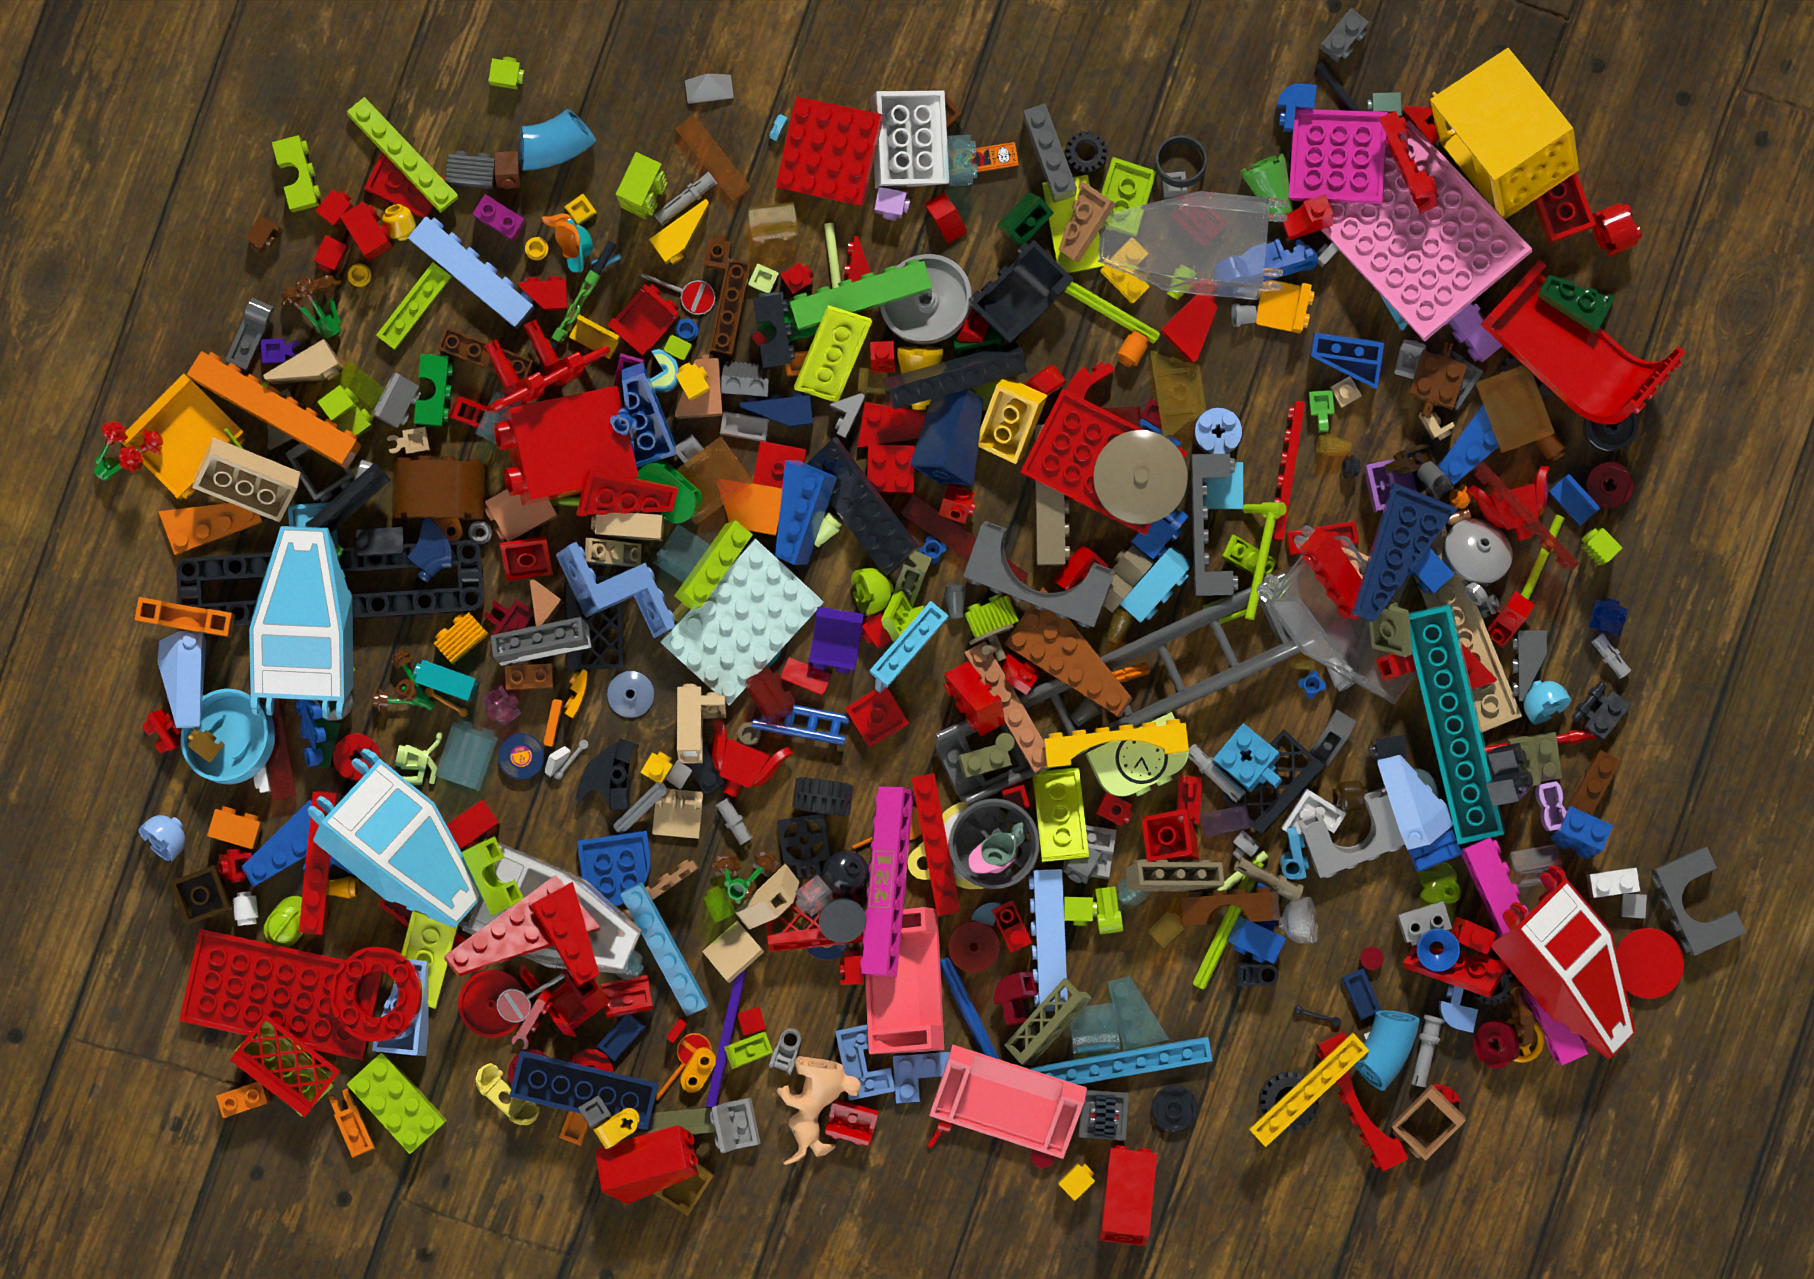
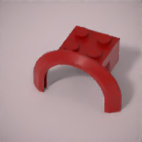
[519,962,611,1037]

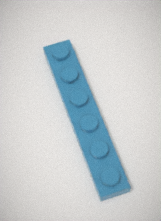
[620,882,708,1017]

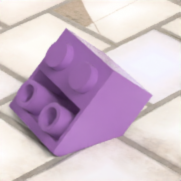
[1364,459,1417,513]

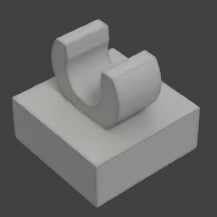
[1232,829,1260,859]

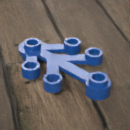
[296,699,326,767]

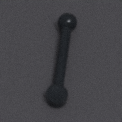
[1294,1005,1341,1026]

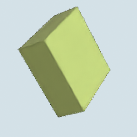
[748,264,779,295]

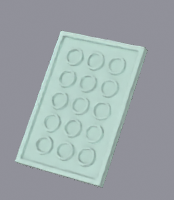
[660,539,824,705]

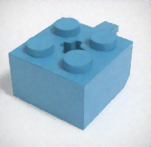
[1213,723,1282,792]

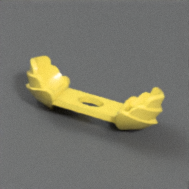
[476,1063,540,1125]

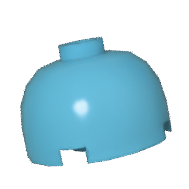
[1524,680,1572,725]

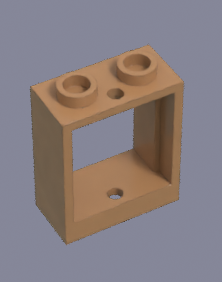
[1392,1084,1466,1160]

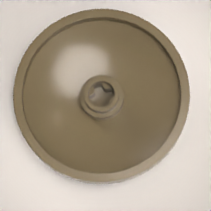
[1093,430,1188,524]

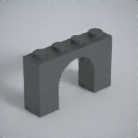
[1652,847,1746,956]

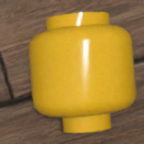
[382,204,416,241]

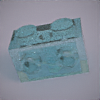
[947,135,977,186]

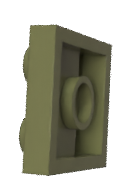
[1369,601,1412,657]
[1508,731,1562,786]

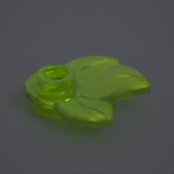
[1419,862,1461,904]

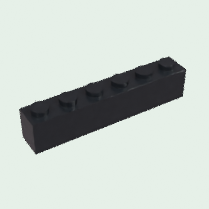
[882,342,1027,410]

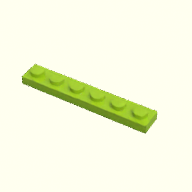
[347,97,458,213]

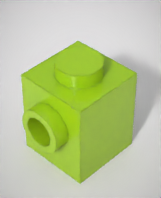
[489,57,525,90]
[1064,897,1097,926]

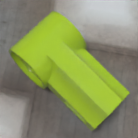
[1095,886,1123,934]

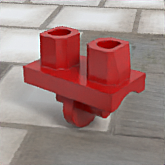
[142,709,181,753]

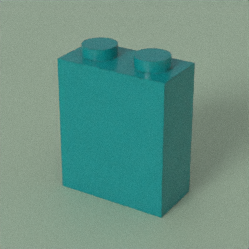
[413,660,480,702]

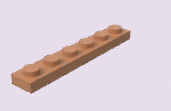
[965,641,1047,774]

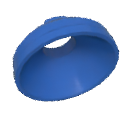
[1417,928,1460,972]

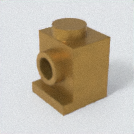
[187,728,225,763]

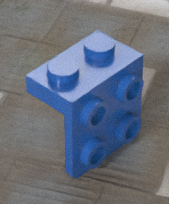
[1550,806,1613,859]

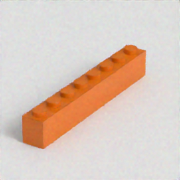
[187,351,361,469]

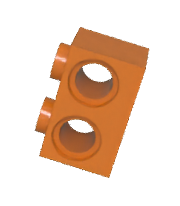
[216,1082,272,1118]

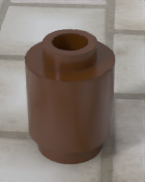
[1533,426,1567,462]

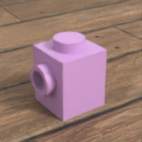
[874,187,910,221]

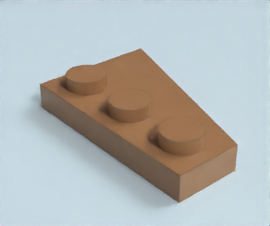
[1059,181,1116,263]
[646,859,699,901]

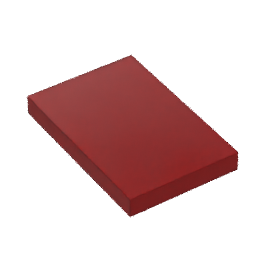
[364,152,446,219]

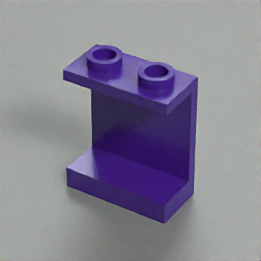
[808,607,864,674]

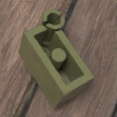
[958,733,1014,779]

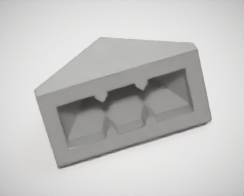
[685,74,734,104]

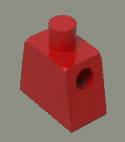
[1450,917,1498,956]

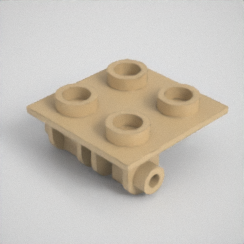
[652,789,703,839]

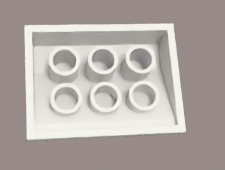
[870,91,949,188]

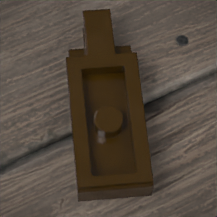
[1385,442,1436,475]

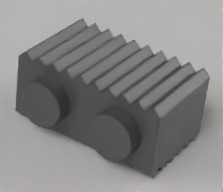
[445,151,495,189]
[721,360,770,397]

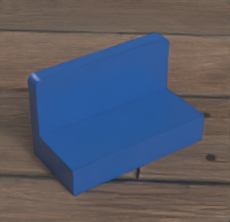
[1548,474,1600,526]

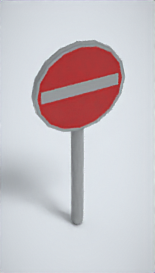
[641,273,715,315]
[497,974,565,1022]

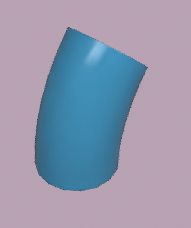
[519,109,596,171]
[1354,1010,1420,1091]

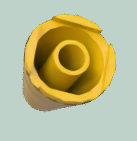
[897,346,943,410]

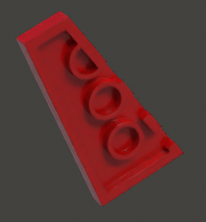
[576,469,678,516]
[531,882,599,987]
[1403,945,1508,998]

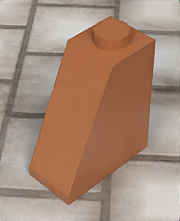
[675,354,723,419]

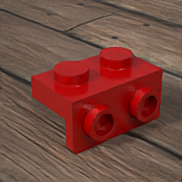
[824,1100,879,1146]

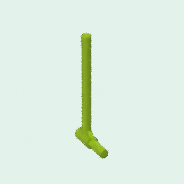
[1243,502,1286,620]

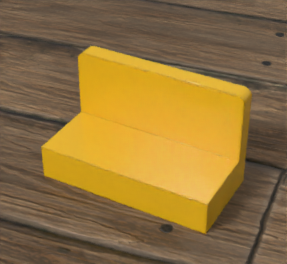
[569,315,621,360]

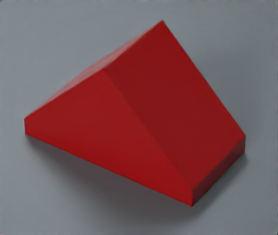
[924,192,968,244]

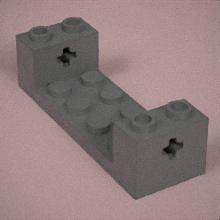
[1191,453,1238,596]

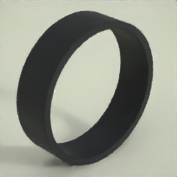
[1155,135,1207,188]

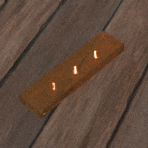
[675,114,751,202]

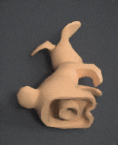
[777,1056,861,1165]

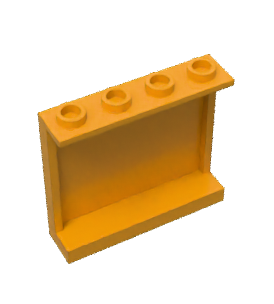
[122,374,246,500]

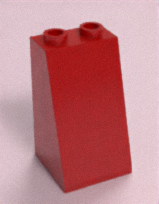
[595,1125,698,1204]
[1099,1145,1157,1246]

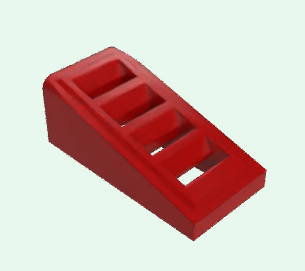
[449,396,502,434]

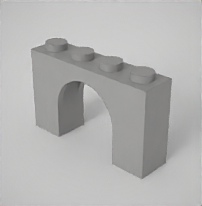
[1298,787,1405,878]

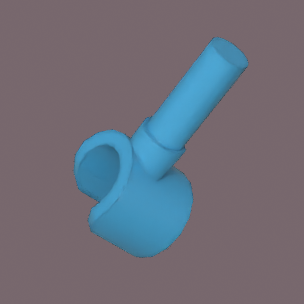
[591,253,622,274]

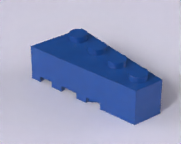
[621,362,676,468]
[1437,389,1525,485]
[775,460,837,565]

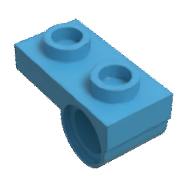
[1280,827,1309,880]

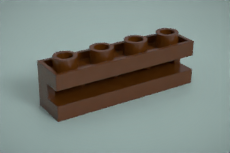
[709,259,752,357]
[438,327,535,380]

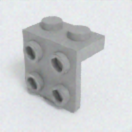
[710,1098,761,1153]

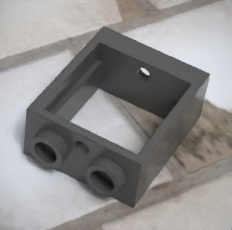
[285,443,356,503]

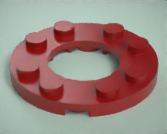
[330,947,423,1042]

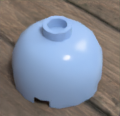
[139,815,185,861]

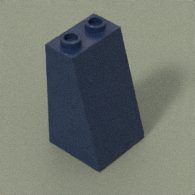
[910,388,983,485]

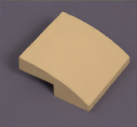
[702,920,764,983]

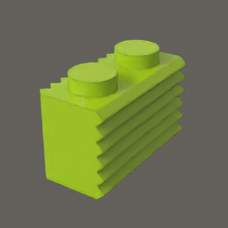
[1581,528,1622,566]
[965,594,1019,638]

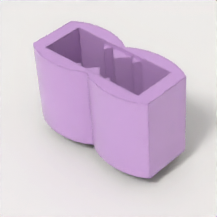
[1535,781,1566,831]

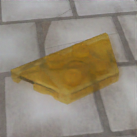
[1150,351,1206,438]

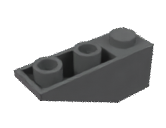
[1511,630,1547,702]

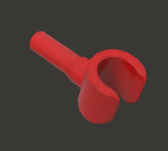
[927,1119,952,1148]

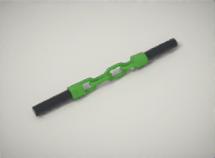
[536,240,617,372]

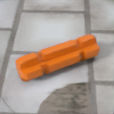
[1112,662,1150,683]

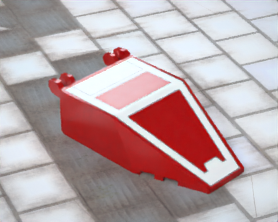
[1491,865,1636,1059]

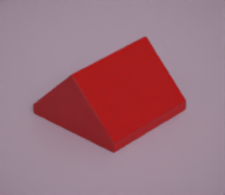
[500,537,553,581]

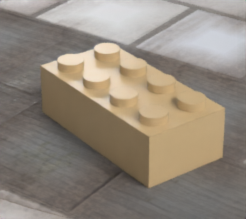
[192,437,300,522]

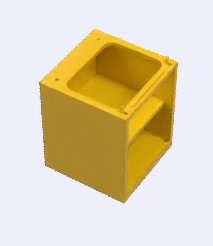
[1430,48,1579,220]

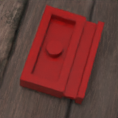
[601,975,653,1018]

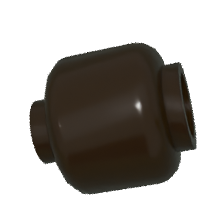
[1332,780,1368,812]

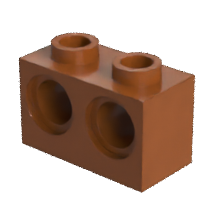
[505,664,555,691]

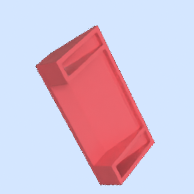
[863,907,944,1054]
[929,1045,1087,1159]

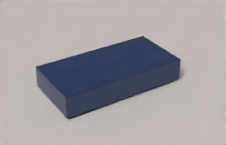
[1341,968,1382,1021]
[597,1014,646,1062]

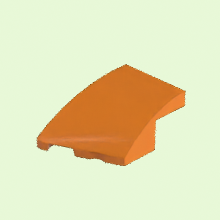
[717,479,782,535]

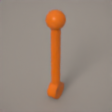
[424,688,468,717]

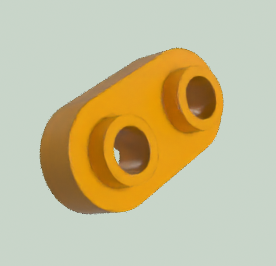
[680,1047,716,1093]

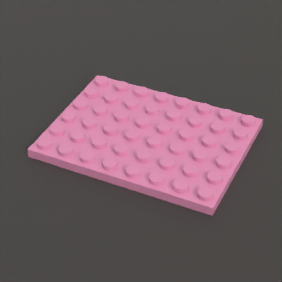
[1321,120,1532,341]

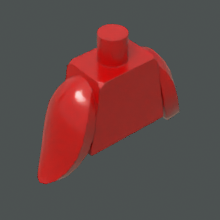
[1466,466,1550,541]
[712,720,794,797]

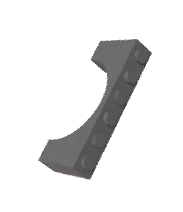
[963,521,1116,628]

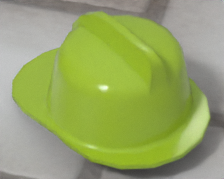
[264,896,303,947]

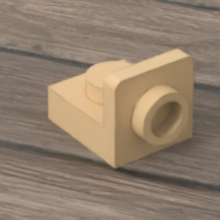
[1419,410,1455,440]

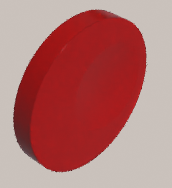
[458,970,525,1038]

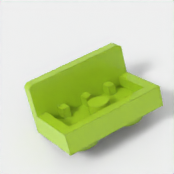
[881,590,925,642]

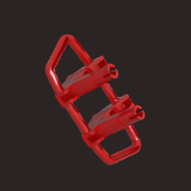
[484,319,610,413]

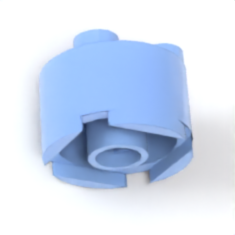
[1193,408,1242,454]

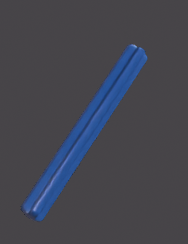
[940,957,999,1059]

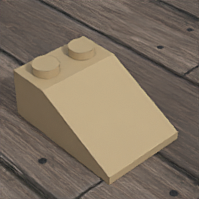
[263,339,343,384]

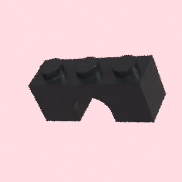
[753,294,795,370]

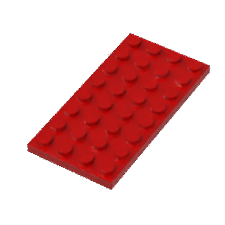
[179,929,383,1060]

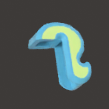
[650,349,679,400]

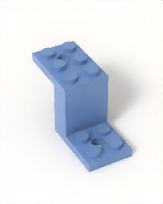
[556,542,676,638]

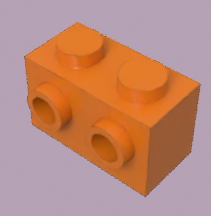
[207,806,263,849]

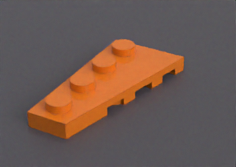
[158,503,263,555]

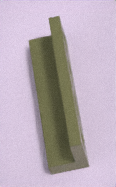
[1005,978,1092,1065]
[623,1107,716,1140]

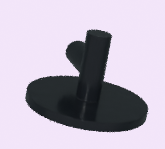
[819,898,866,943]

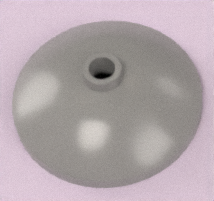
[1444,518,1513,584]

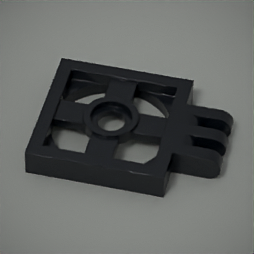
[777,813,830,881]

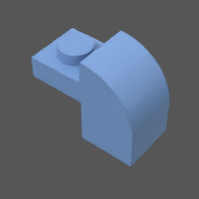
[1438,984,1478,1033]

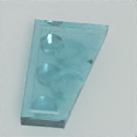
[1107,976,1169,1050]

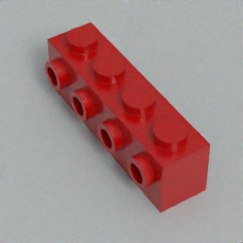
[1299,530,1362,620]

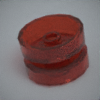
[948,921,1000,973]

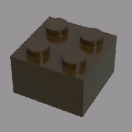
[170,865,234,926]

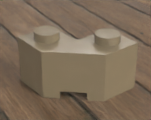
[1104,545,1154,613]

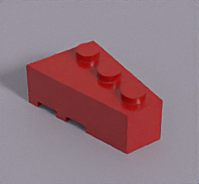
[943,661,1005,736]

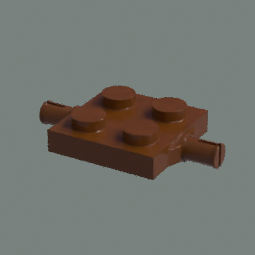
[1408,342,1467,418]

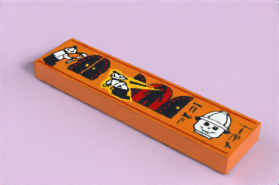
[948,142,1019,177]

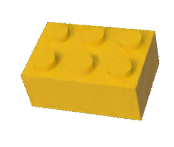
[978,378,1047,464]

